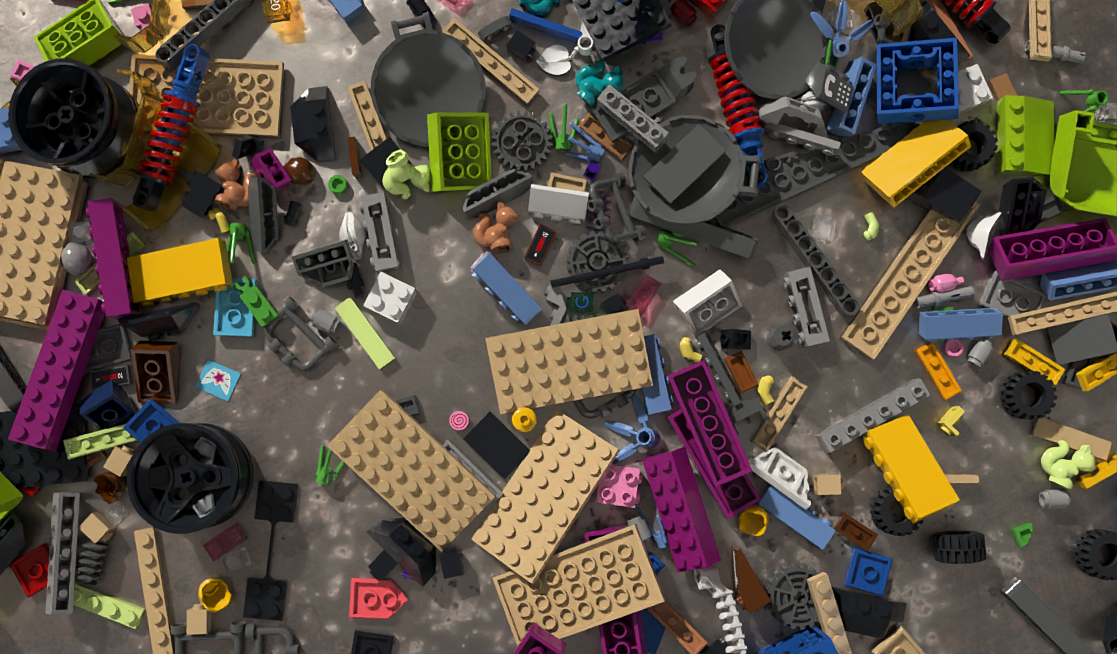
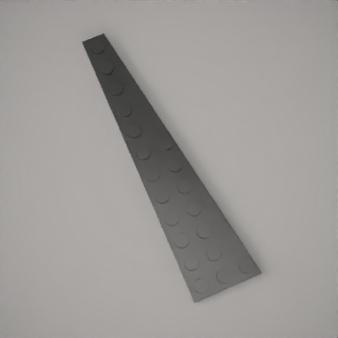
[715,121,921,227]

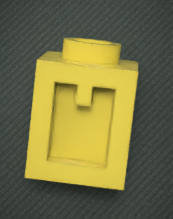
[937,406,965,437]

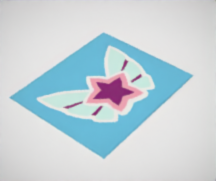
[195,359,241,401]

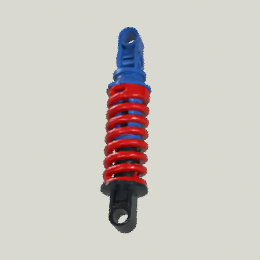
[945,0,1011,44]
[708,24,768,189]
[132,44,210,211]

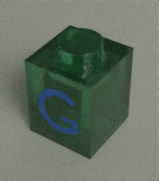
[566,292,594,314]

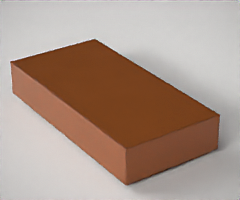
[724,351,758,393]

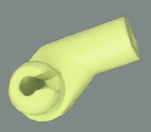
[864,212,880,240]

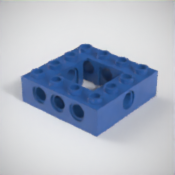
[877,38,959,124]
[753,626,839,654]

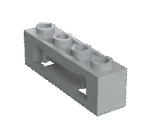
[597,84,669,153]
[359,192,401,273]
[783,267,830,348]

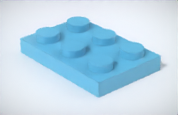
[213,278,257,337]

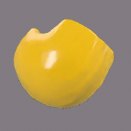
[738,505,769,537]
[198,577,232,613]

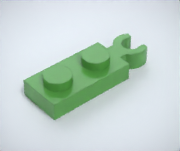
[234,276,279,328]

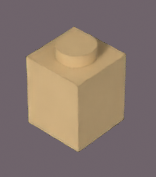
[103,445,134,477]
[813,474,844,495]
[78,512,116,544]
[187,604,212,635]

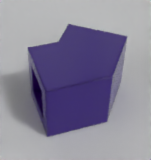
[583,161,601,181]

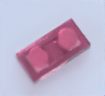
[203,522,248,562]

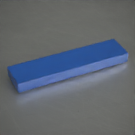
[509,8,583,44]

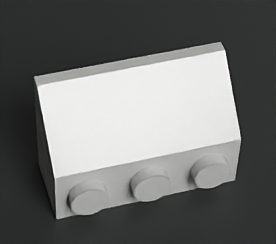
[528,184,589,224]
[673,270,743,338]

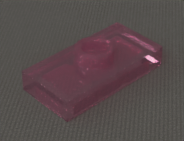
[625,274,662,316]

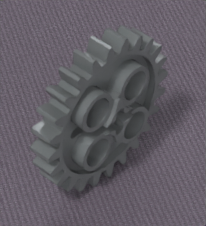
[492,111,553,172]

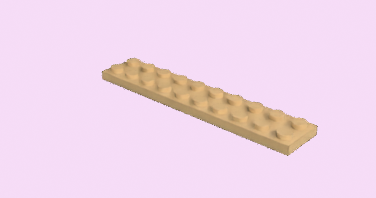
[841,202,980,360]

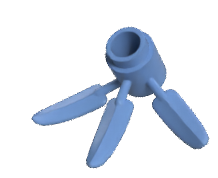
[811,0,874,57]
[604,394,660,464]

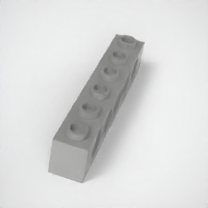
[815,378,930,453]
[45,492,80,615]

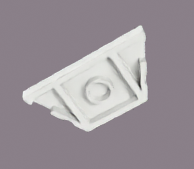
[748,447,811,510]

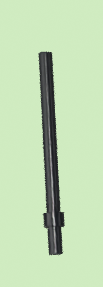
[550,256,664,288]

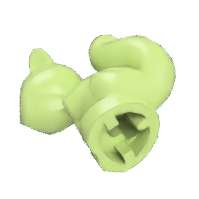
[382,150,430,199]
[1041,440,1096,490]

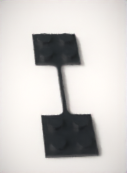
[243,480,298,621]

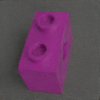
[250,148,291,194]

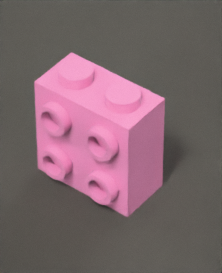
[595,464,643,508]

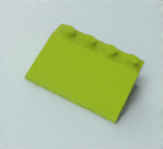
[33,0,126,66]
[996,95,1054,176]
[427,112,492,192]

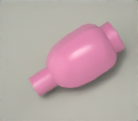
[928,274,964,293]

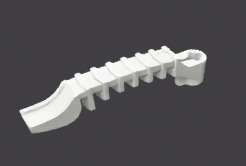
[693,564,747,654]

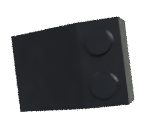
[909,167,981,223]

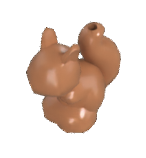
[215,159,258,211]
[473,201,520,253]

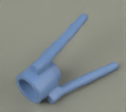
[565,122,605,163]
[636,507,669,548]

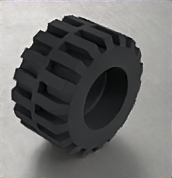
[949,120,998,172]
[1000,371,1057,420]
[870,486,924,536]
[1074,529,1117,581]
[933,531,986,564]

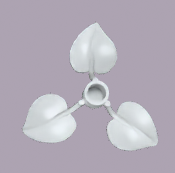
[536,23,614,79]

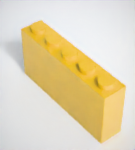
[861,120,971,208]
[127,238,233,307]
[863,414,960,524]

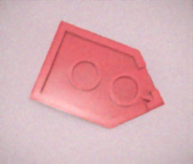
[349,578,409,619]

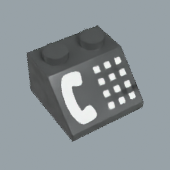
[805,62,853,113]

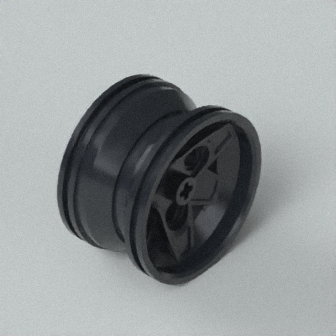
[8,58,142,178]
[127,423,254,534]

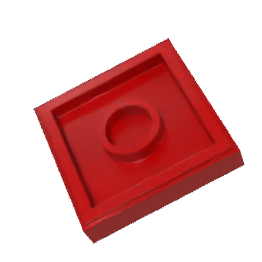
[10,543,50,598]

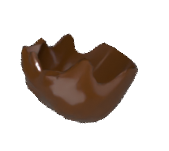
[283,157,316,186]
[93,472,125,504]

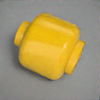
[512,407,537,432]

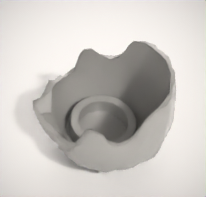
[61,243,92,275]

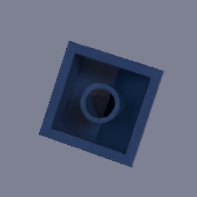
[80,380,137,430]

